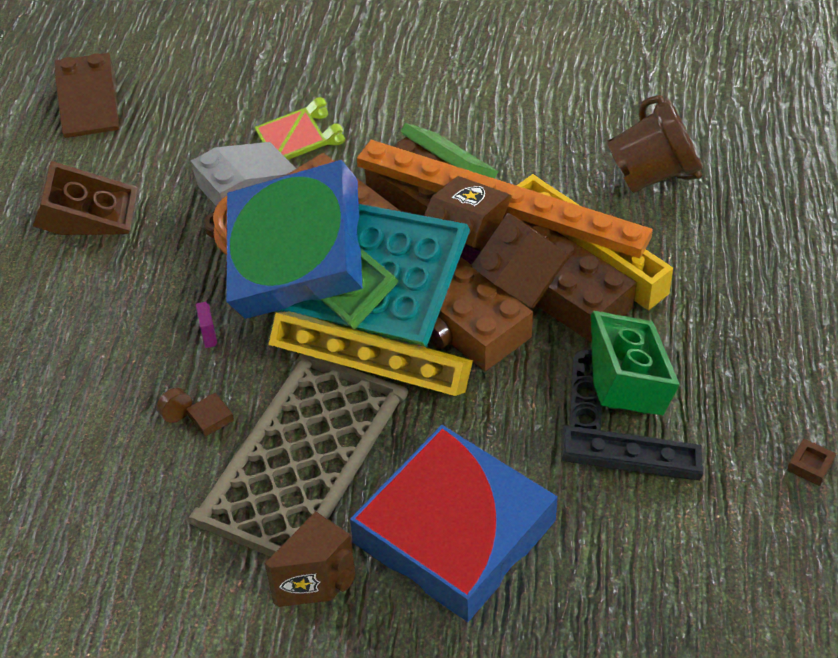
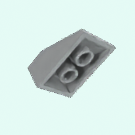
[190,142,296,206]

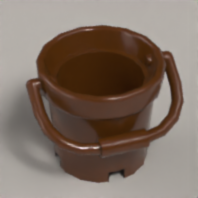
[608,95,703,193]

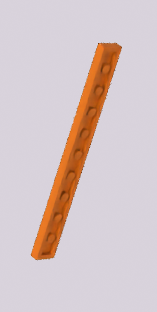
[357,140,653,258]

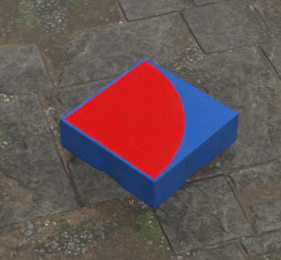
[350,425,558,622]

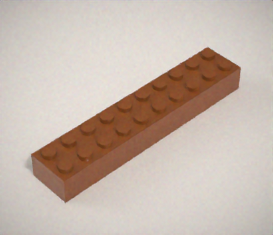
[285,153,533,372]

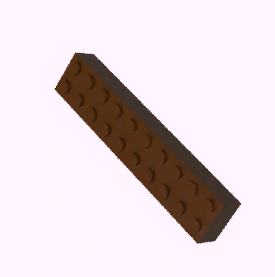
[365,137,637,343]

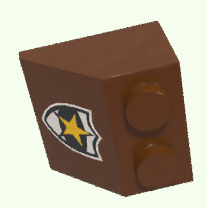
[424,176,512,251]
[265,511,355,607]

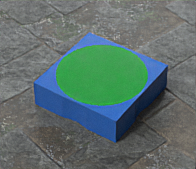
[226,160,363,319]

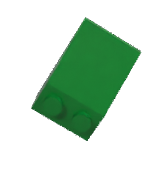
[591,310,680,415]

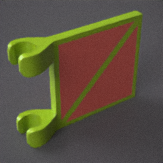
[255,97,345,160]

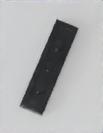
[561,425,703,481]

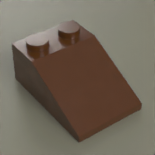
[55,53,120,138]
[32,161,138,235]

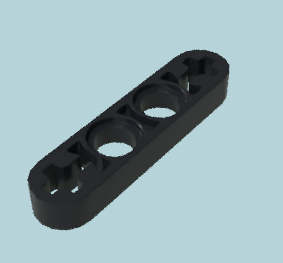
[569,350,602,465]

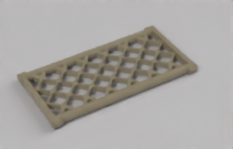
[188,354,408,557]

